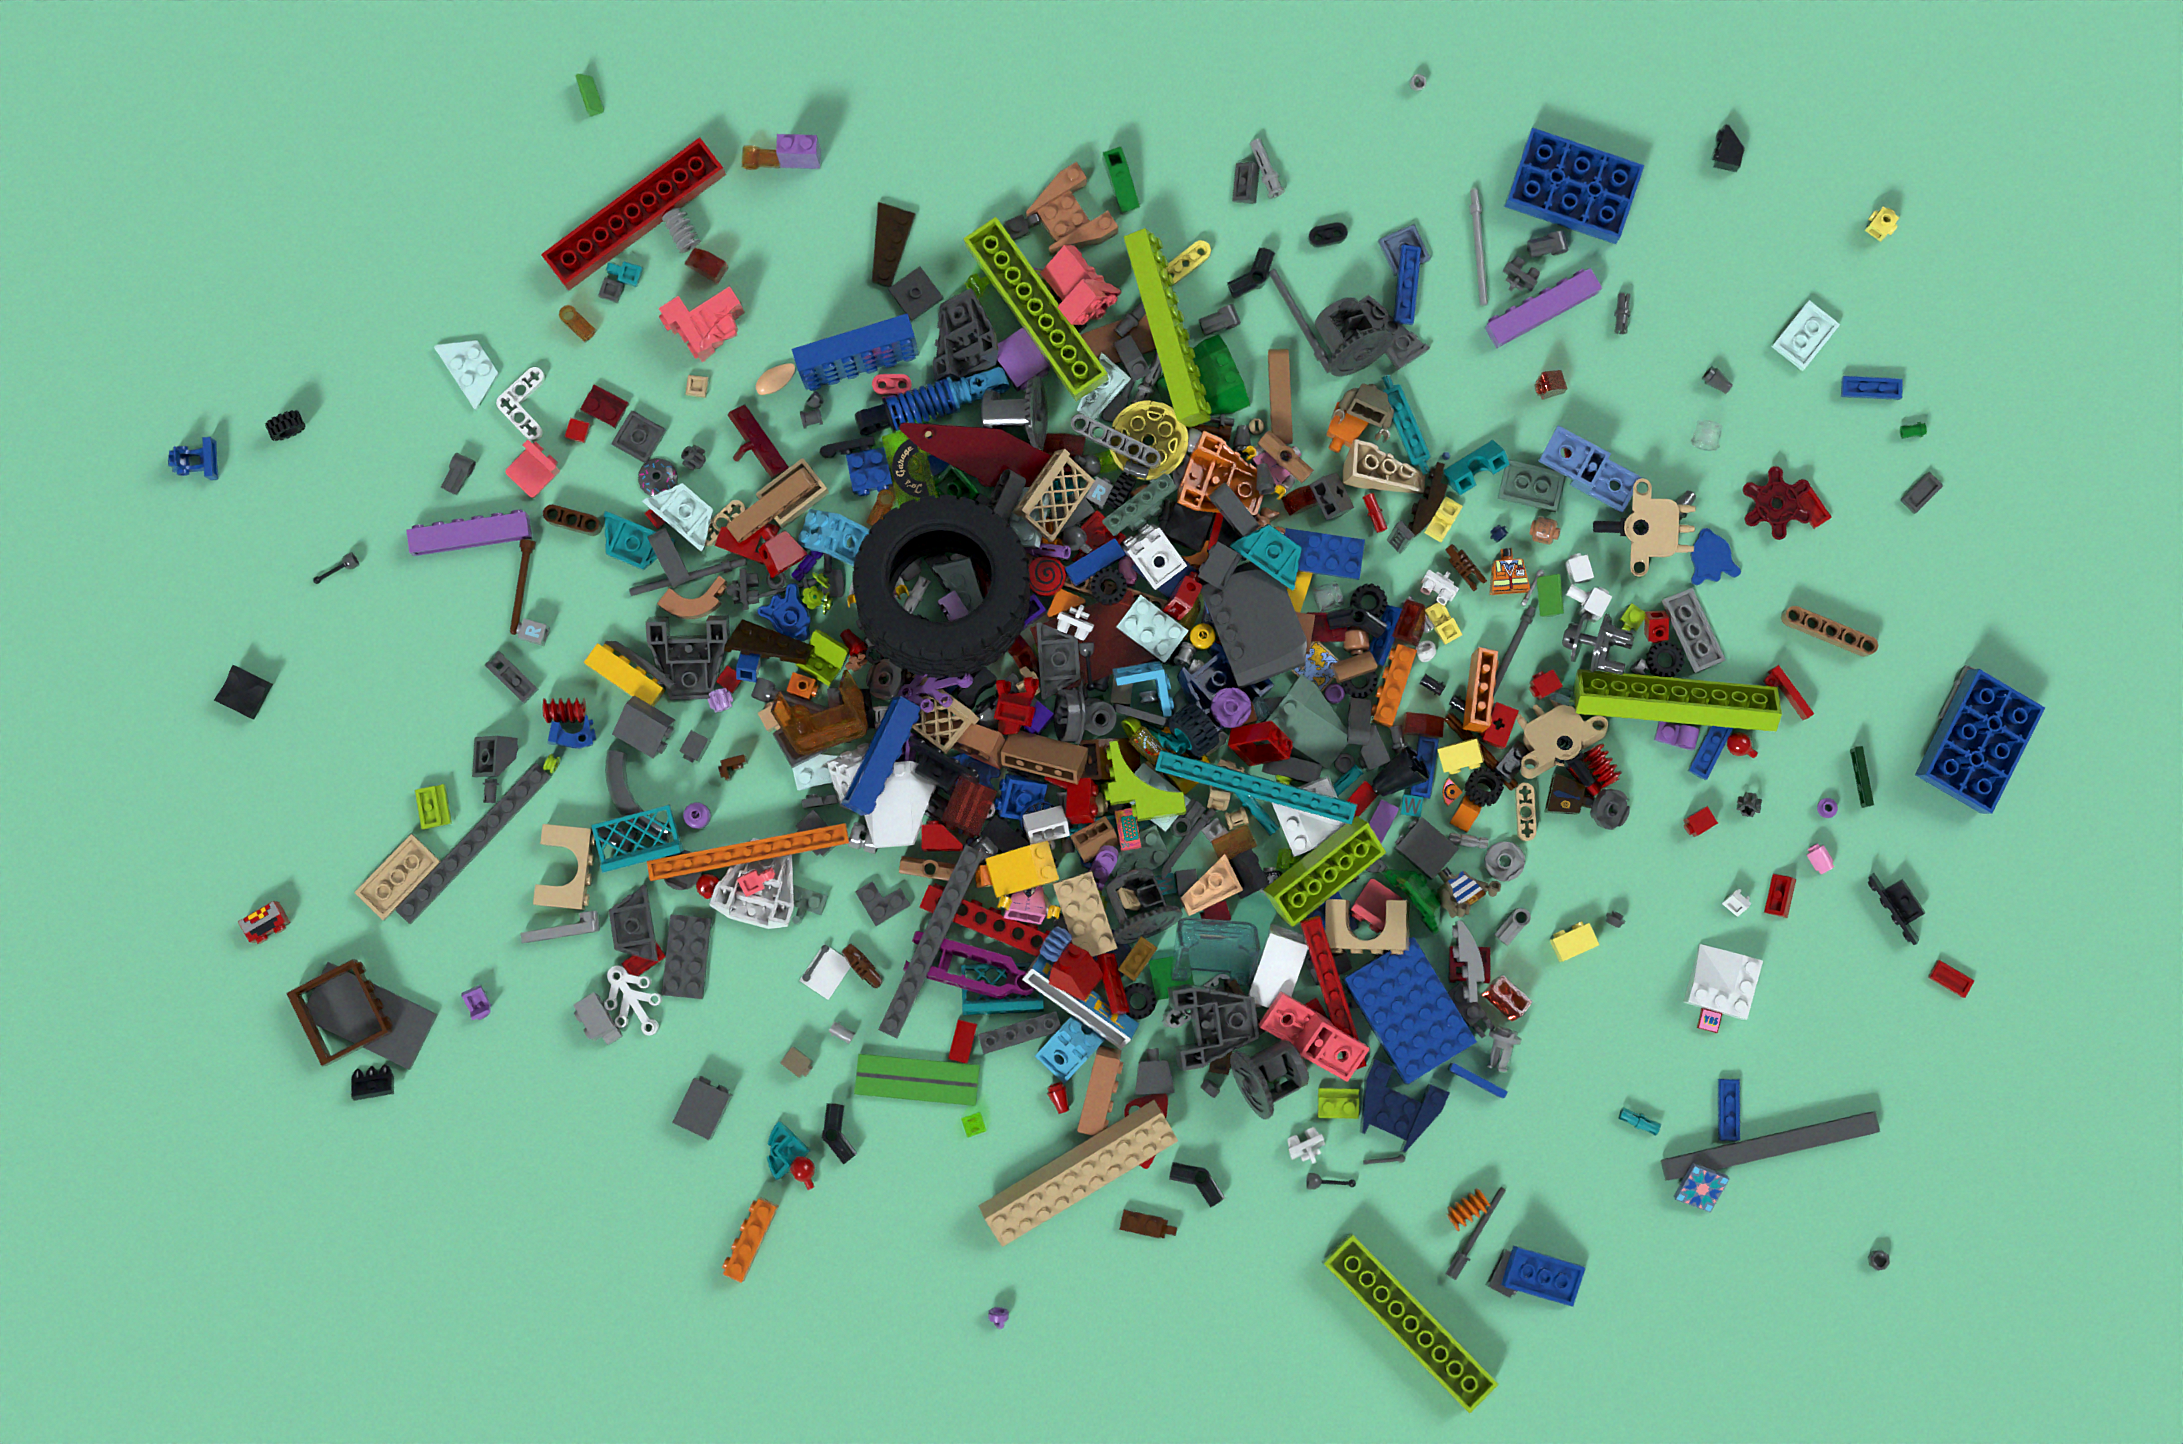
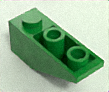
[1102,146,1140,214]

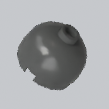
[974,695,999,731]

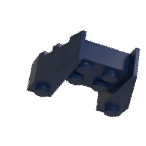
[1177,642,1274,734]
[1360,1059,1450,1152]

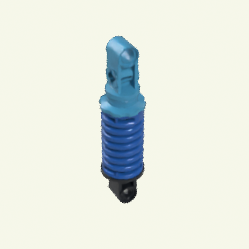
[854,367,1010,436]

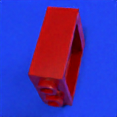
[1228,720,1293,766]

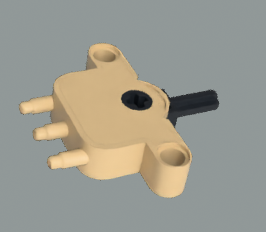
[1593,478,1696,577]
[1516,695,1608,787]

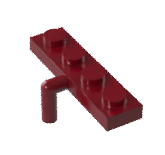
[728,404,789,479]

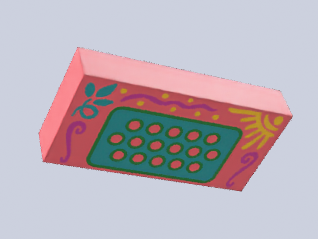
[1115,808,1142,851]

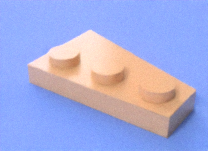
[1179,854,1243,917]

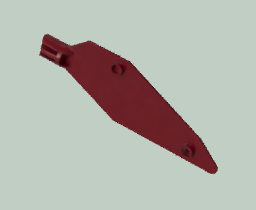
[900,422,1078,487]

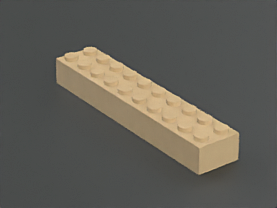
[978,1100,1178,1247]

